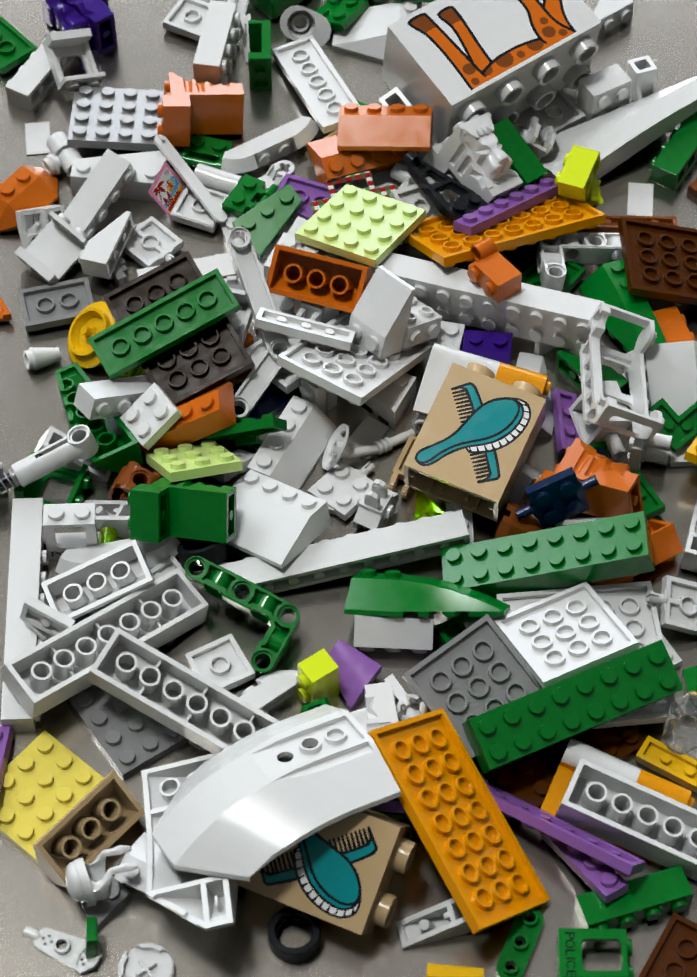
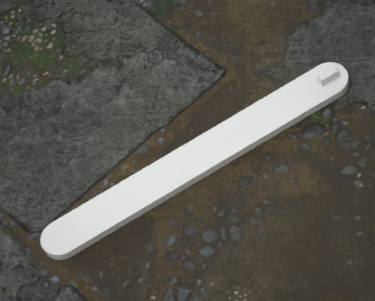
[154,134,227,223]

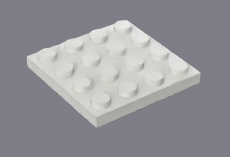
[494,581,639,688]

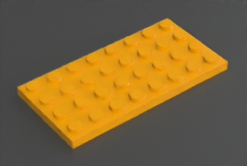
[404,195,606,267]
[367,708,551,934]

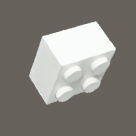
[576,63,632,121]

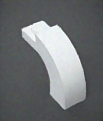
[627,55,675,133]

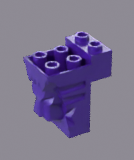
[41,0,118,54]

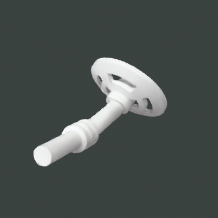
[322,423,416,470]

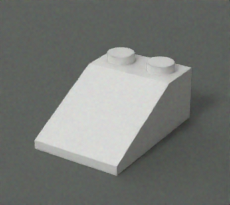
[348,266,416,359]

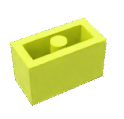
[555,145,601,202]
[296,648,339,703]

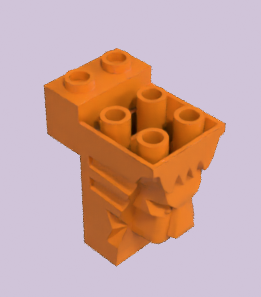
[157,72,244,146]
[534,437,644,519]

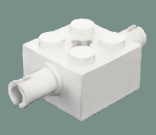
[568,374,632,461]

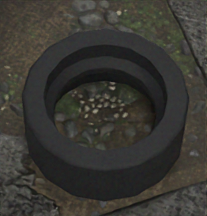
[177,539,228,571]
[267,906,321,964]

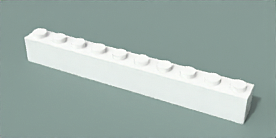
[1,498,48,733]
[218,510,470,606]

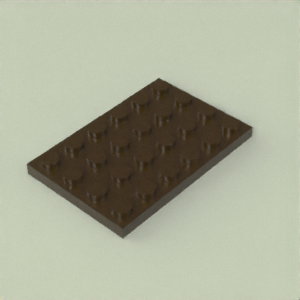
[102,251,255,407]

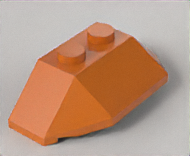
[0,165,58,234]

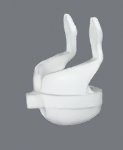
[65,845,138,907]

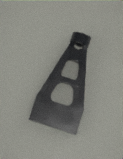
[401,150,489,224]

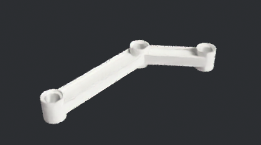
[227,227,291,422]

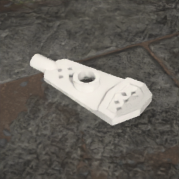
[23,926,102,975]

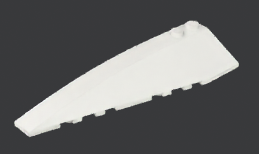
[540,76,697,181]

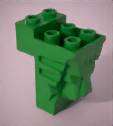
[127,477,236,543]

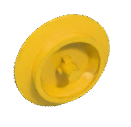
[67,301,116,369]

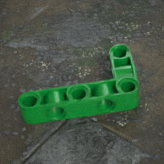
[184,556,300,677]

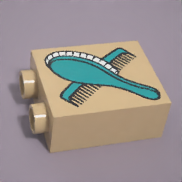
[404,363,546,522]
[237,809,417,935]

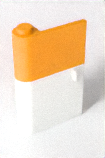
[413,343,552,415]

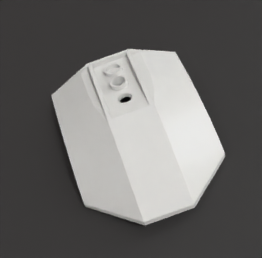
[152,704,401,882]

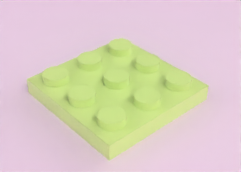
[146,440,243,482]

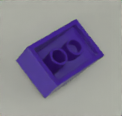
[462,329,513,365]

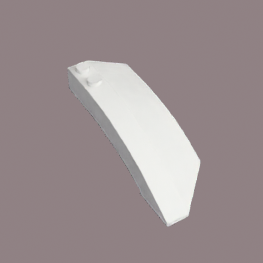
[141,752,238,931]

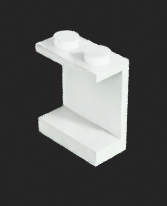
[14,210,88,284]

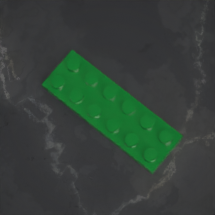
[88,268,241,380]

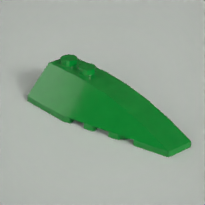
[579,259,667,353]
[55,362,144,473]
[344,569,510,617]

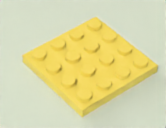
[0,730,104,865]

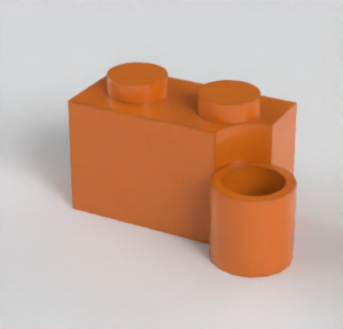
[467,237,522,303]

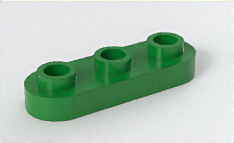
[496,908,544,977]

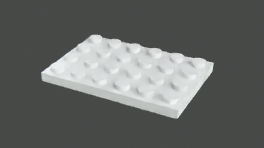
[276,311,434,406]

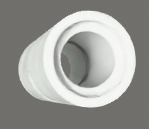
[46,131,83,178]
[194,163,242,195]

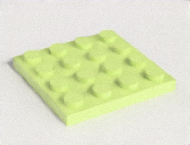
[295,184,426,268]

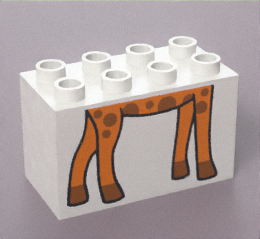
[381,0,602,143]

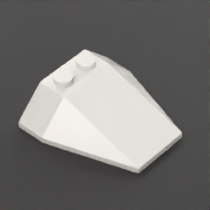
[332,1,422,63]

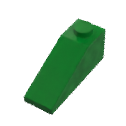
[555,350,628,394]

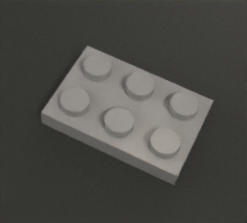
[17,277,94,332]

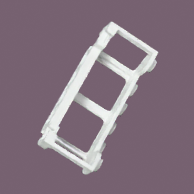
[579,302,665,441]

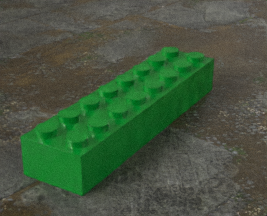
[441,511,655,599]
[462,639,684,774]

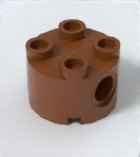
[107,461,163,500]

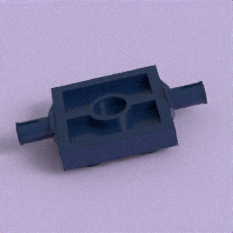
[515,467,599,529]

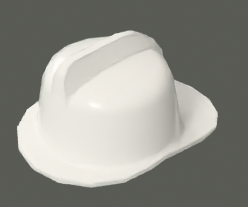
[280,5,331,47]

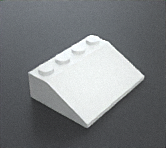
[226,469,331,569]

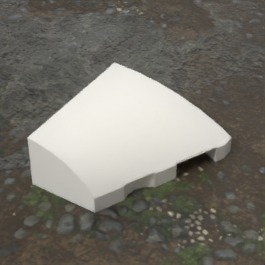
[15,204,65,249]

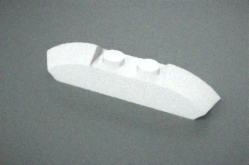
[221,116,319,175]
[55,536,180,574]
[189,670,298,751]

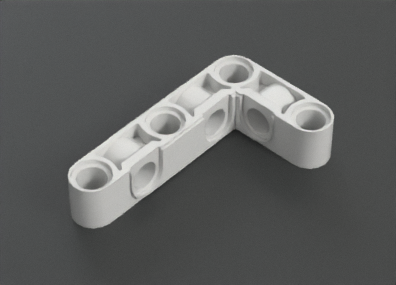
[535,232,623,292]

